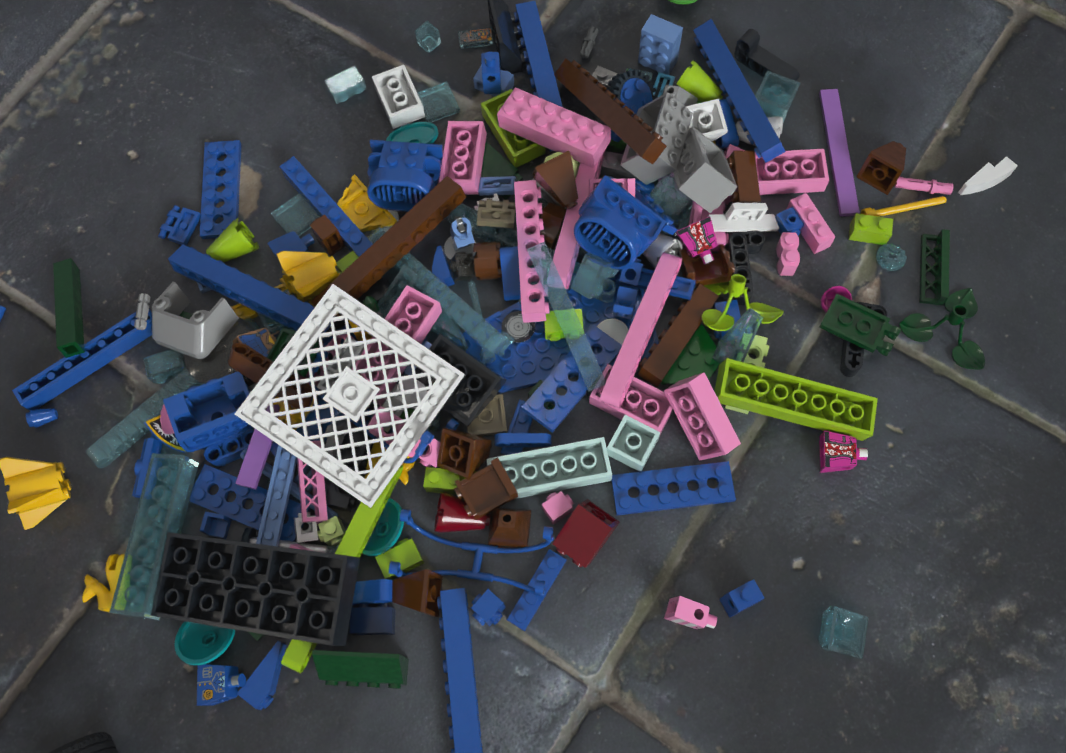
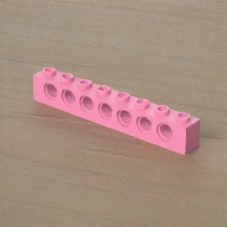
[514,180,550,323]

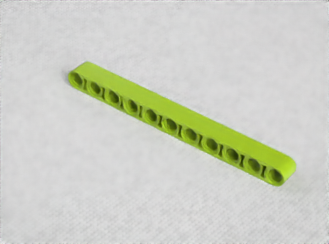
[281,465,403,673]

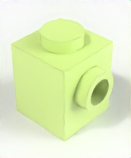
[317,516,346,547]

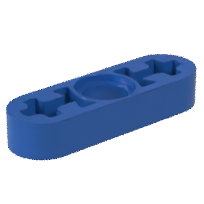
[494,433,552,447]

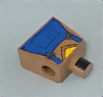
[233,328,280,358]

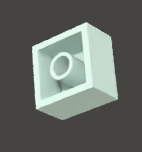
[607,415,661,472]

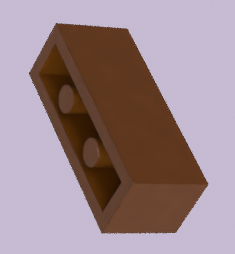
[727,151,761,203]

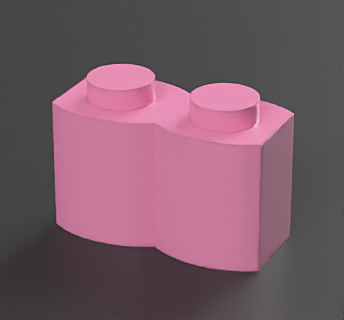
[776,232,800,276]

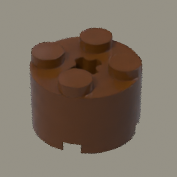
[473,241,502,280]

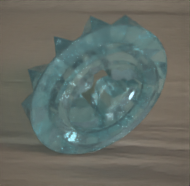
[876,242,907,271]

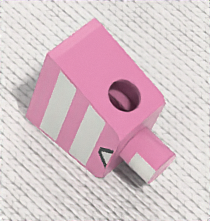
[664,596,717,629]

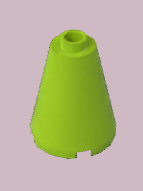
[676,60,723,102]
[206,218,259,262]

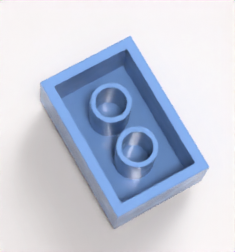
[638,14,683,75]

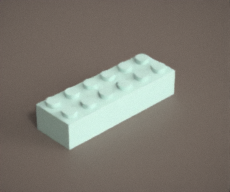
[486,437,612,499]

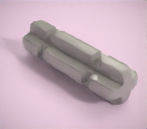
[134,293,151,330]

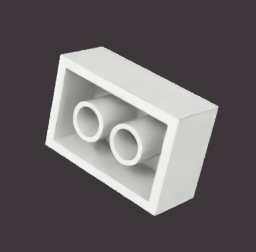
[372,65,425,129]

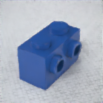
[471,589,506,627]

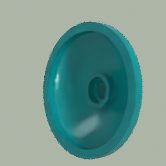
[386,122,439,144]
[362,498,404,556]
[174,621,235,665]

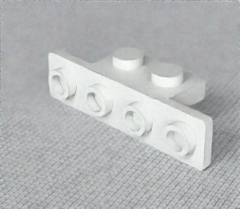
[708,202,779,232]

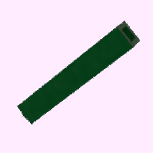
[53,258,85,358]

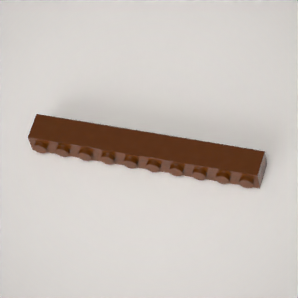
[554,58,667,164]
[311,176,466,317]

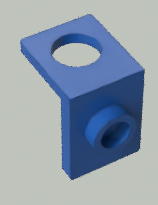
[619,258,645,286]

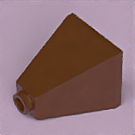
[857,141,906,195]
[532,151,579,209]
[437,428,492,479]
[488,507,531,548]
[392,569,443,617]

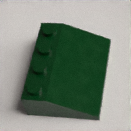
[312,650,409,689]

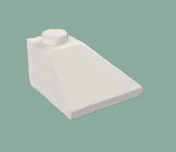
[686,99,728,142]

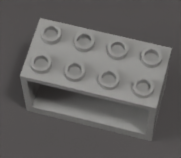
[620,92,693,185]
[673,126,737,213]

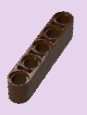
[228,343,313,409]

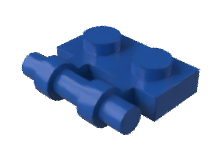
[158,205,201,245]

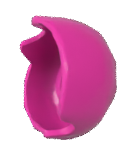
[821,285,852,313]

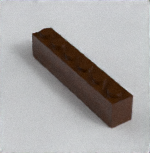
[638,284,719,387]

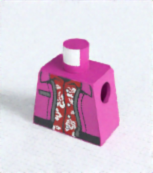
[676,216,718,264]
[819,431,868,473]

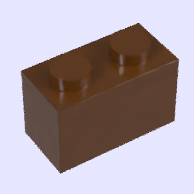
[310,214,345,256]

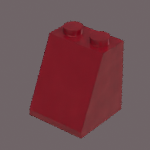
[552,499,620,568]

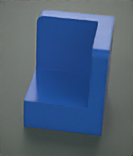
[200,511,232,539]

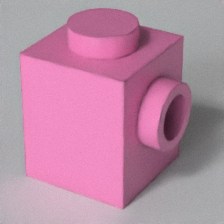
[542,491,574,525]

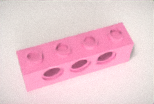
[366,406,440,468]

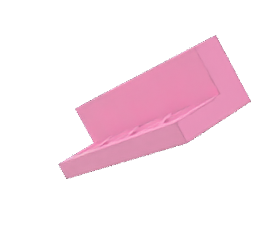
[297,441,328,524]

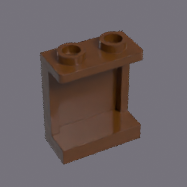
[679,244,735,287]
[454,457,518,520]

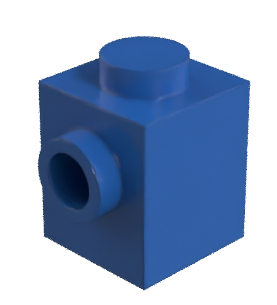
[775,207,804,235]

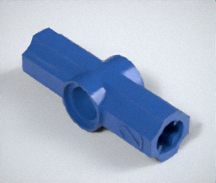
[132,438,163,499]

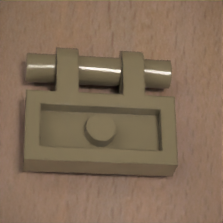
[477,199,516,228]

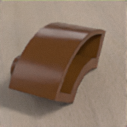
[530,202,567,258]

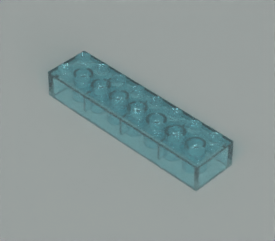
[109,453,199,621]

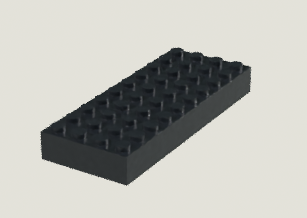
[151,532,360,646]

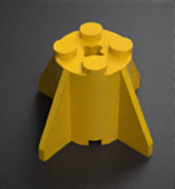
[276,251,340,307]
[0,457,72,530]

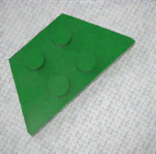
[661,325,724,385]

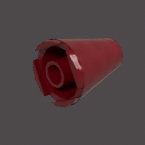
[434,492,491,533]

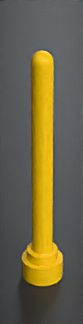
[861,196,947,217]

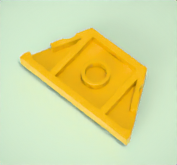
[337,174,397,232]

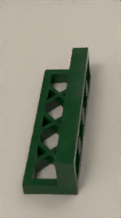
[919,229,950,305]

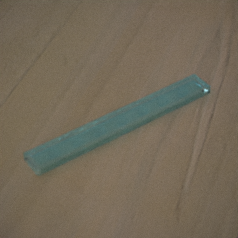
[527,242,606,392]

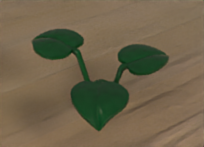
[899,288,985,370]

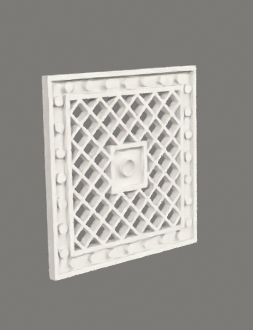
[235,284,465,508]

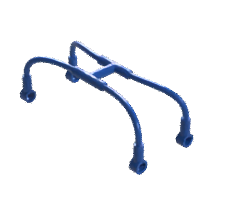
[309,351,459,464]
[389,509,554,596]

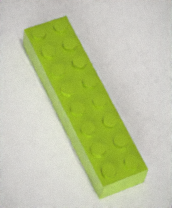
[714,358,878,441]

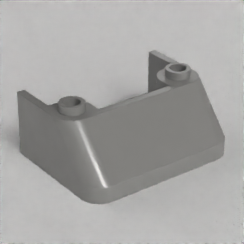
[152,282,239,359]

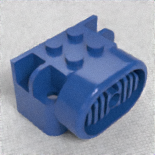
[367,140,443,212]
[574,175,666,269]
[163,371,254,452]

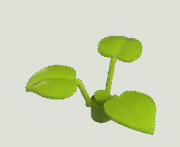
[702,274,784,331]

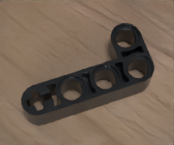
[734,29,800,91]
[727,231,765,305]
[840,302,887,377]

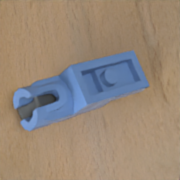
[450,216,475,251]

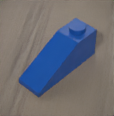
[237,641,286,710]

